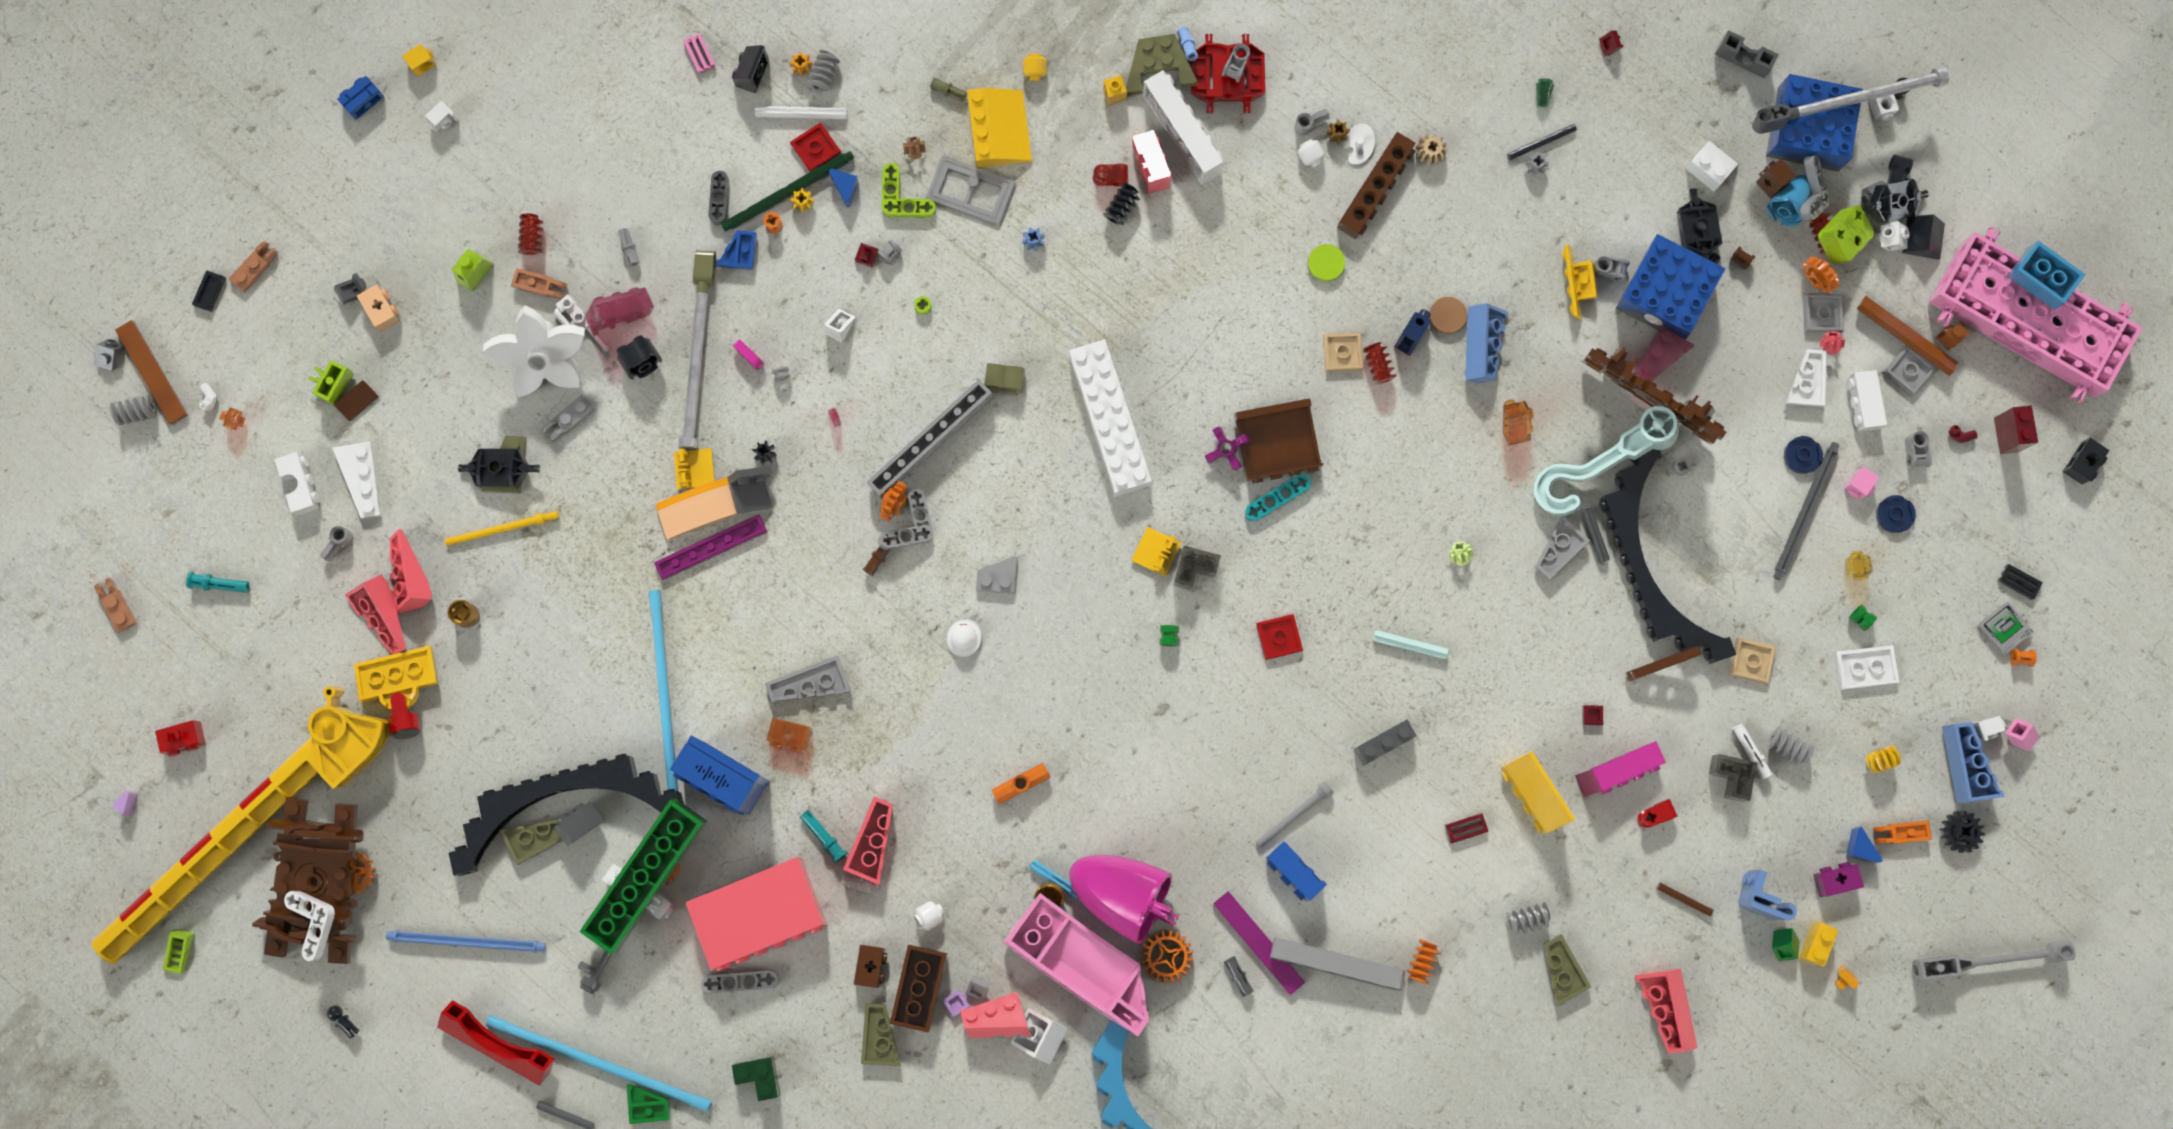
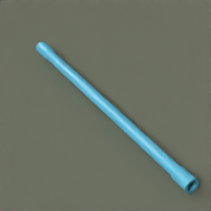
[649,590,677,791]
[486,1015,712,1112]

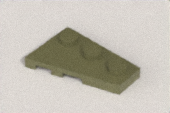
[499,820,563,865]
[1543,934,1591,1006]

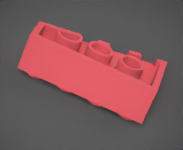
[1635,968,1698,1053]

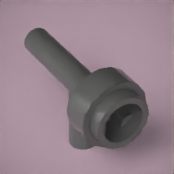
[578,951,611,995]

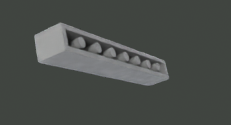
[867,379,993,500]

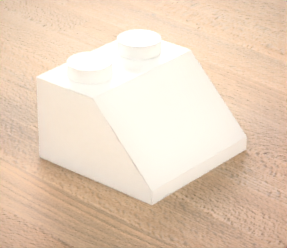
[1685,141,1738,192]
[1010,1008,1068,1065]

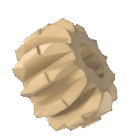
[1416,133,1448,166]

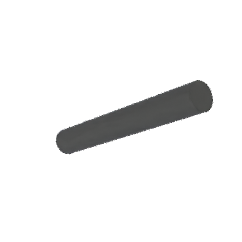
[536,1101,595,1129]

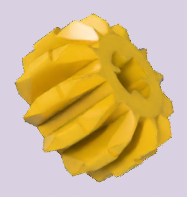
[1866,746,1901,773]

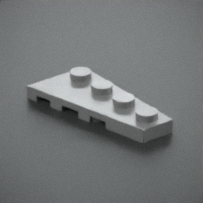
[765,656,851,702]

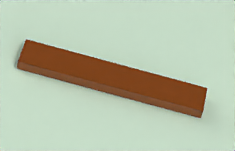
[1857,296,1958,376]
[115,320,188,425]

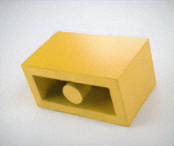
[1799,922,1839,967]

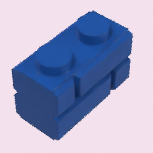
[337,76,384,120]

